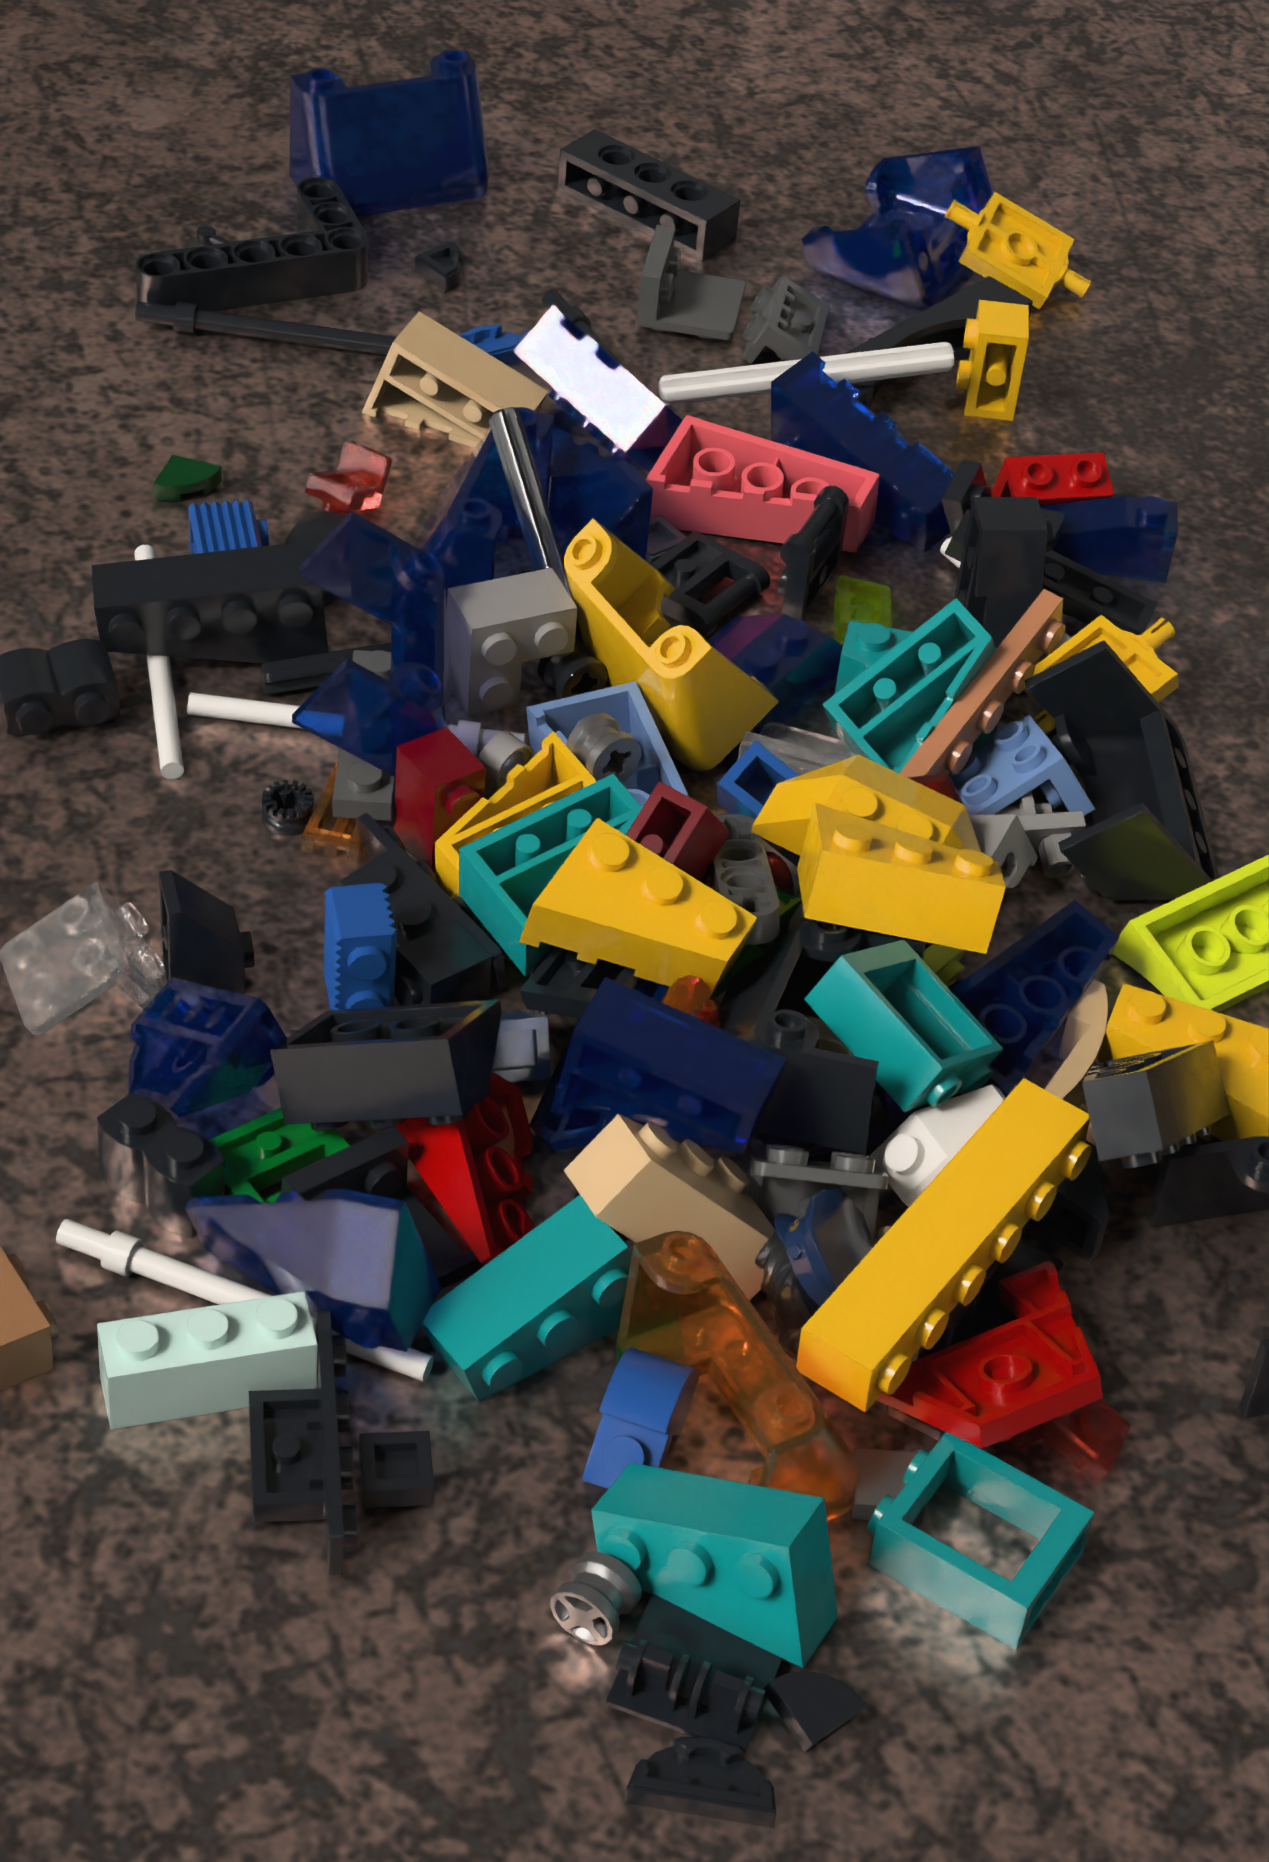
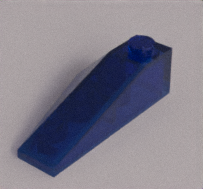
[528,419,653,561]
[1040,495,1178,583]
[185,1189,442,1352]

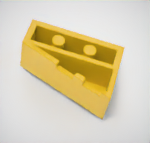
[519,818,758,998]

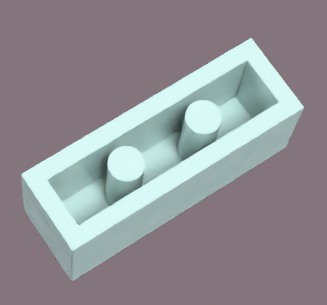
[97,1291,318,1430]

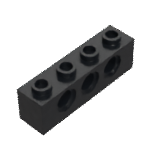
[557,129,741,262]

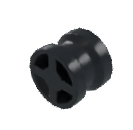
[537,639,608,699]

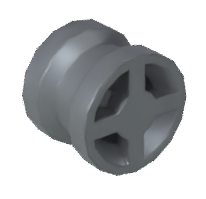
[566,712,641,782]
[550,1551,642,1646]

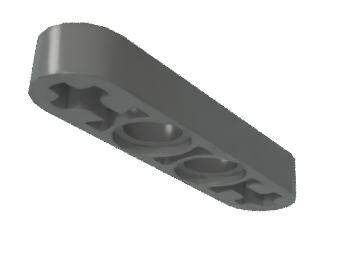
[709,814,780,945]

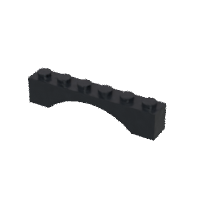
[790,276,1033,448]

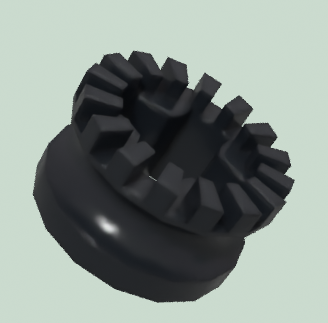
[262,780,314,836]

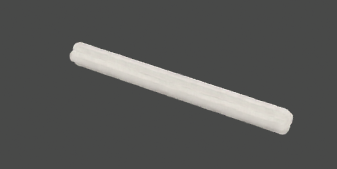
[659,342,954,406]

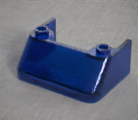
[292,511,450,777]

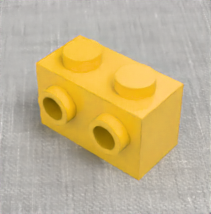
[956,300,1029,421]

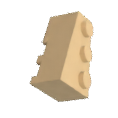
[362,311,549,455]
[564,1114,776,1310]

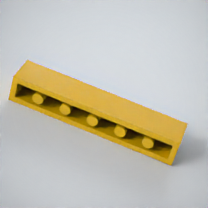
[796,1078,1092,1412]

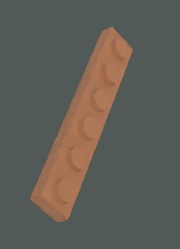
[899,589,1066,793]

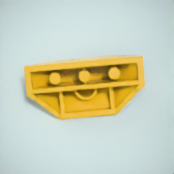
[750,755,981,856]

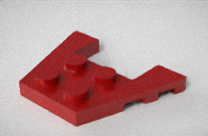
[876,1260,1103,1449]

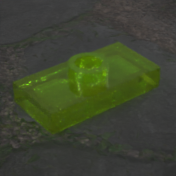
[834,575,892,644]

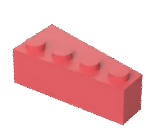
[644,415,880,553]

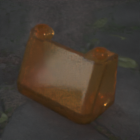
[616,1231,861,1522]

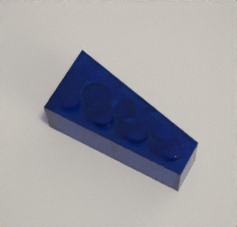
[771,351,955,553]
[950,900,1119,1099]

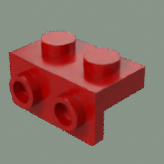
[991,452,1114,506]

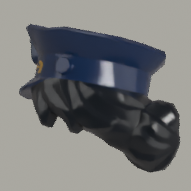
[755,1188,875,1364]

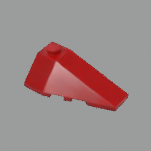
[389,1072,533,1265]

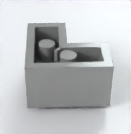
[444,568,577,716]

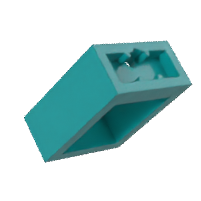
[804,940,1003,1112]
[867,1432,1095,1650]

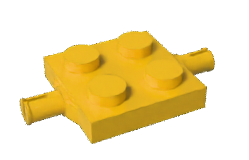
[944,192,1091,309]
[1023,615,1178,735]

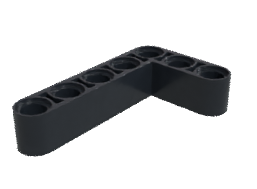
[136,177,369,311]

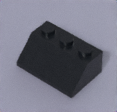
[270,999,502,1131]

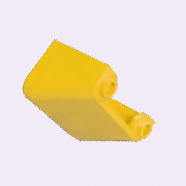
[564,518,779,772]

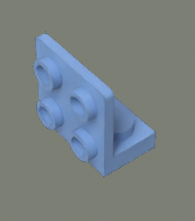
[940,715,1095,816]

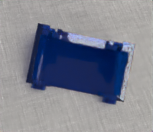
[289,49,489,217]
[801,146,993,309]
[390,407,555,633]

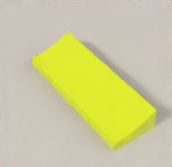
[1109,854,1269,1013]

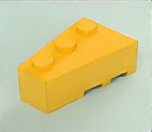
[435,731,597,923]
[797,802,1006,954]
[1098,983,1269,1142]

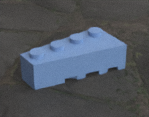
[526,681,707,882]

